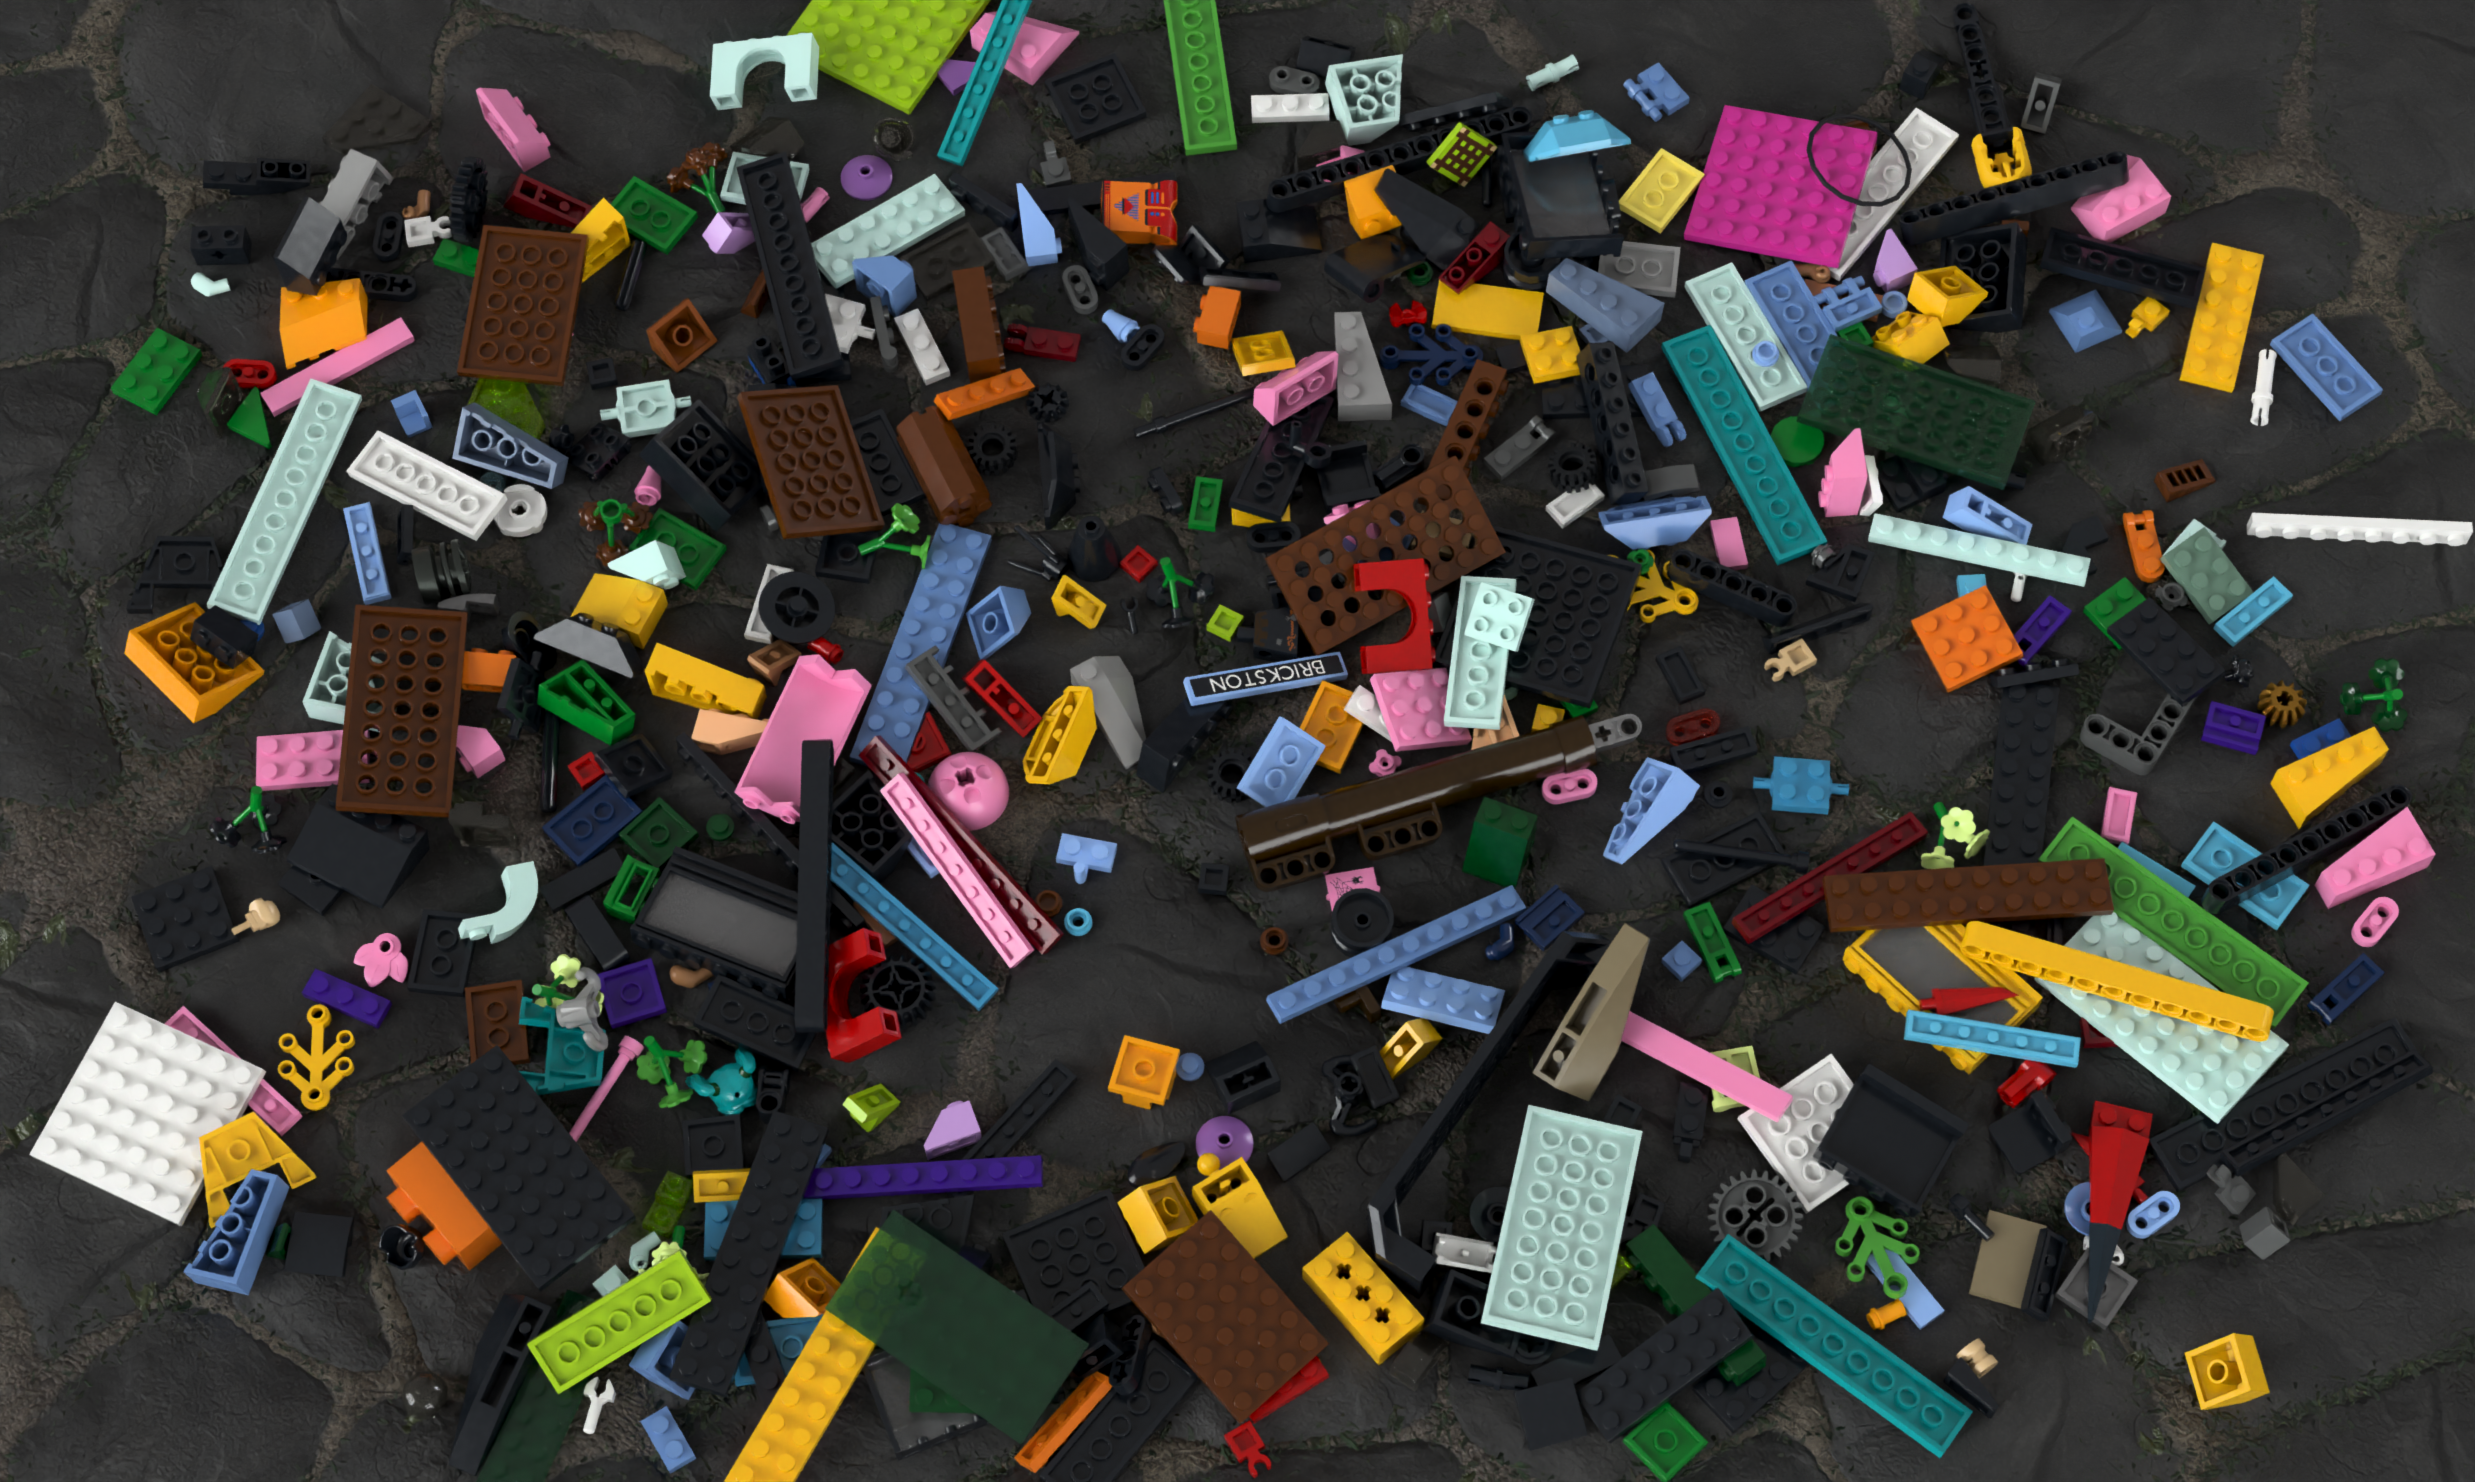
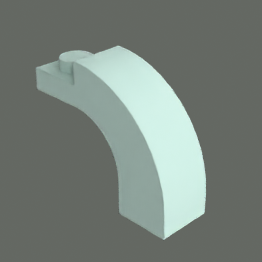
[458,861,538,944]

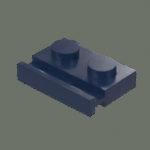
[1515,884,1585,952]

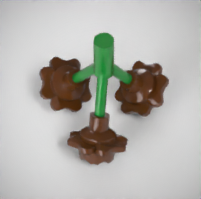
[667,142,728,214]

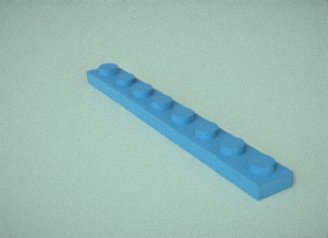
[831,843,998,1011]

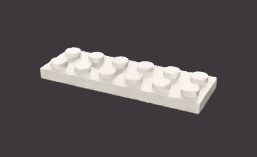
[347,430,508,541]

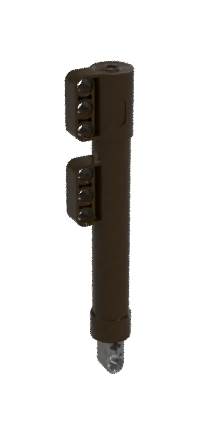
[1235,714,1642,892]

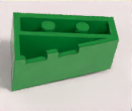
[537,659,635,746]

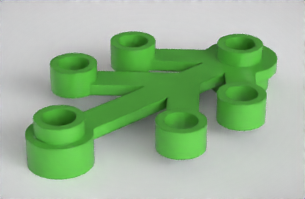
[1835,1197,1920,1299]

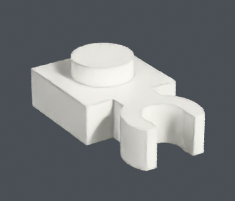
[404,216,452,247]

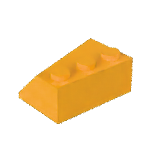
[280,278,368,370]

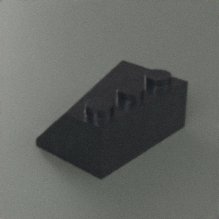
[832,770,912,884]

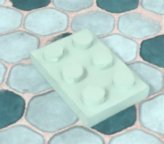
[720,152,810,205]

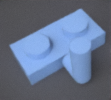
[1056,833,1117,884]

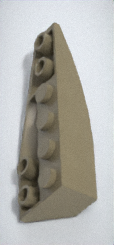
[1533,923,1650,1101]

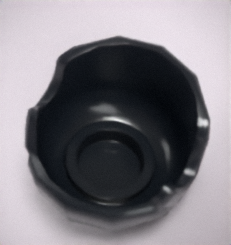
[379,1224,425,1270]

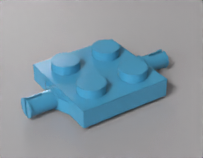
[1753,756,1849,815]

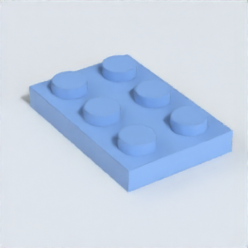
[1237,716,1326,807]

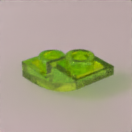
[642,1171,693,1239]

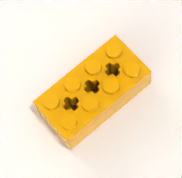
[1302,1232,1425,1365]

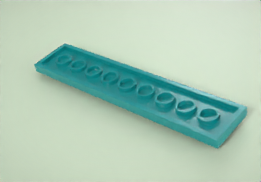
[1661,325,1828,566]
[1695,1234,1973,1458]

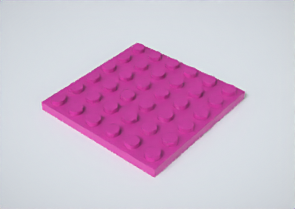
[1684,105,1877,268]

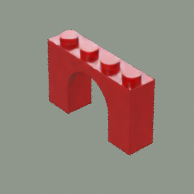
[1353,558,1436,674]
[826,928,902,1063]

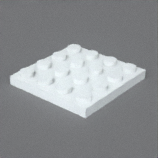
[1737,1054,1854,1214]

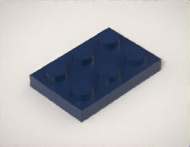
[542,775,643,867]

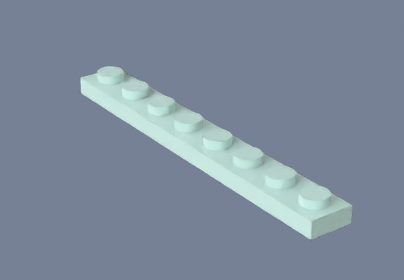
[1868,513,2091,587]

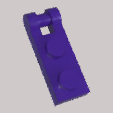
[2014,595,2072,668]

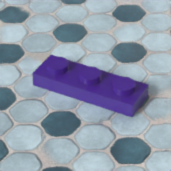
[302,969,392,1029]

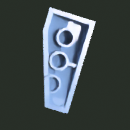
[1603,757,1700,864]

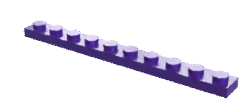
[803,1155,1043,1200]

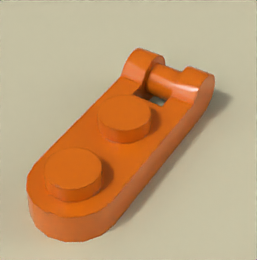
[2123,510,2165,583]

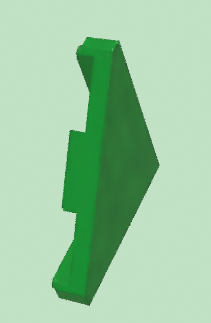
[227,386,272,449]

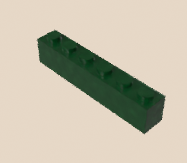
[1625,1224,1766,1387]

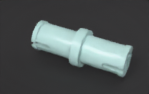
[1526,55,1579,91]

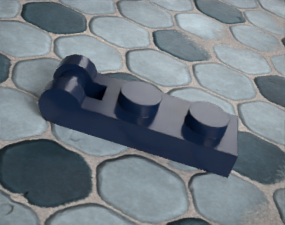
[2307,953,2385,1026]

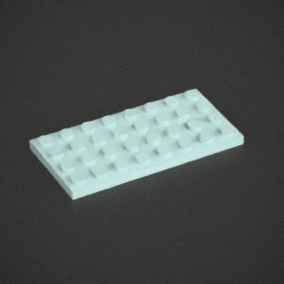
[2034,912,2289,1124]
[1481,1105,1642,1351]

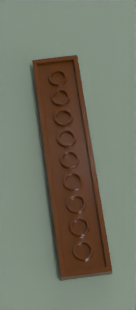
[1822,858,2114,932]

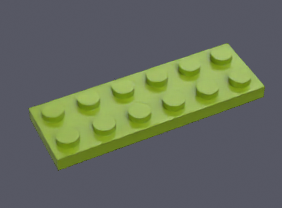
[527,1249,712,1394]

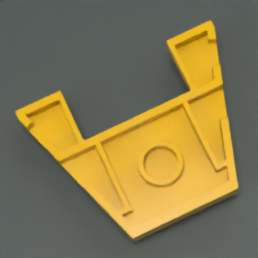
[199,1111,317,1228]

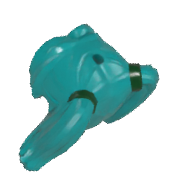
[685,1047,758,1115]

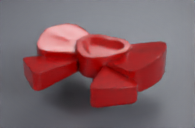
[1389,300,1427,327]

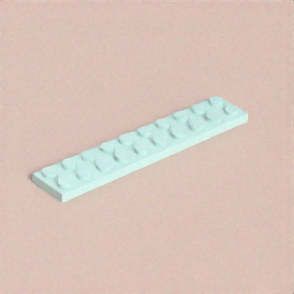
[207,379,362,625]

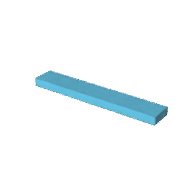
[1904,1009,2081,1068]

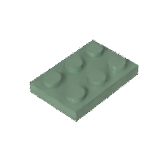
[2160,527,2254,624]

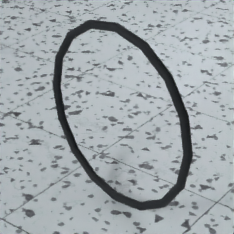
[1806,114,1912,207]

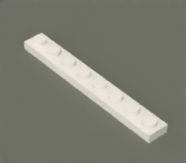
[2246,513,2473,546]

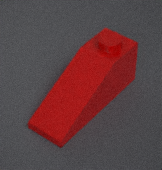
[962,659,1043,738]

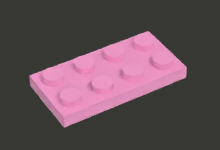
[256,730,370,791]

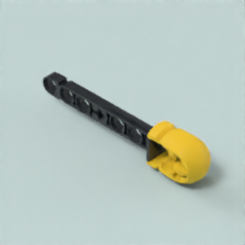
[1953,3,2032,189]

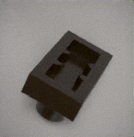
[1334,985,1381,1024]

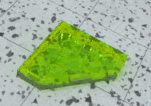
[467,378,545,440]

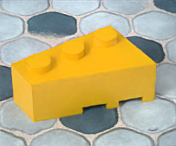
[571,198,631,283]

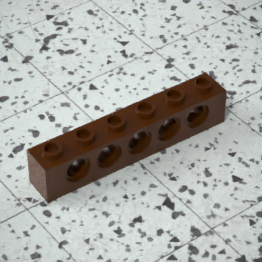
[1418,359,1509,506]

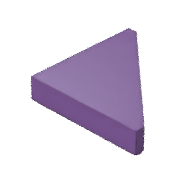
[937,59,976,96]

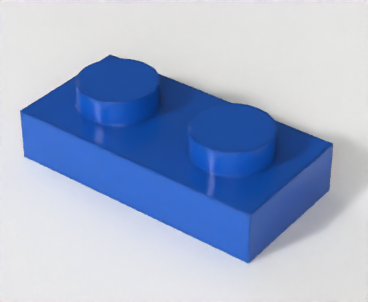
[2289,719,2352,760]

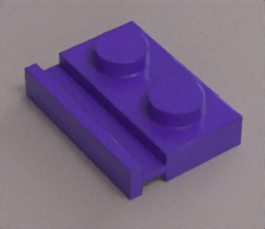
[2201,701,2266,755]

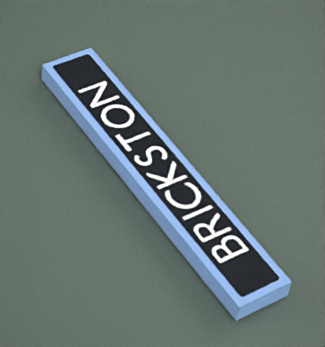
[1183,651,1348,706]

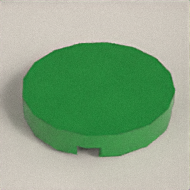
[1771,416,1824,467]

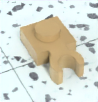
[1764,638,1817,682]

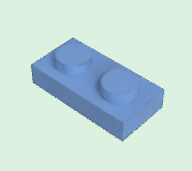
[641,1406,696,1474]

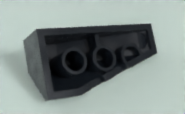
[1374,168,1480,273]

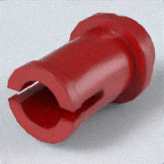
[807,637,844,664]

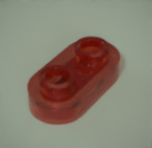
[1666,708,1720,746]

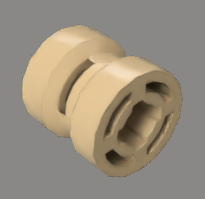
[1956,1338,1998,1379]

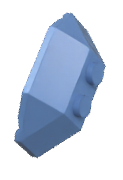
[1599,496,1712,550]

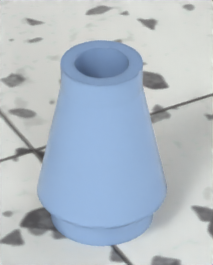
[1102,309,1140,344]

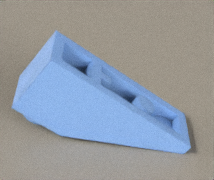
[1016,183,1062,266]
[1943,486,2033,545]

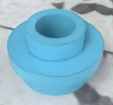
[1064,908,1092,936]

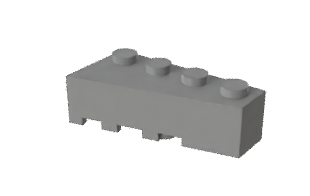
[319,149,394,260]
[1334,312,1392,421]

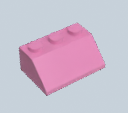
[476,88,551,172]
[1253,351,1339,426]
[1818,428,1868,517]

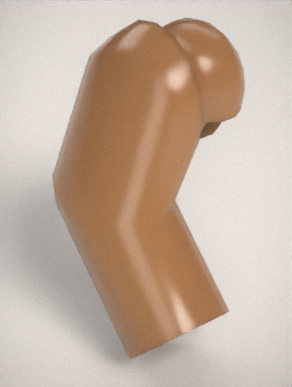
[669,965,714,989]

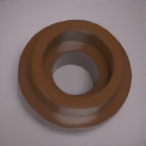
[1260,927,1289,955]

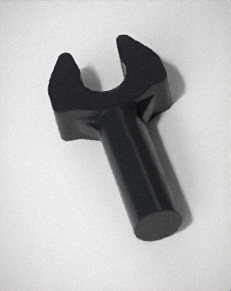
[1948,1193,1994,1242]

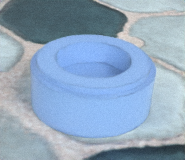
[1881,291,1908,318]

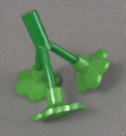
[858,503,931,569]
[636,1036,707,1108]

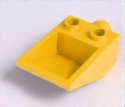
[1191,1153,1288,1259]

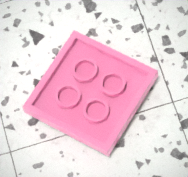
[1370,668,1472,752]

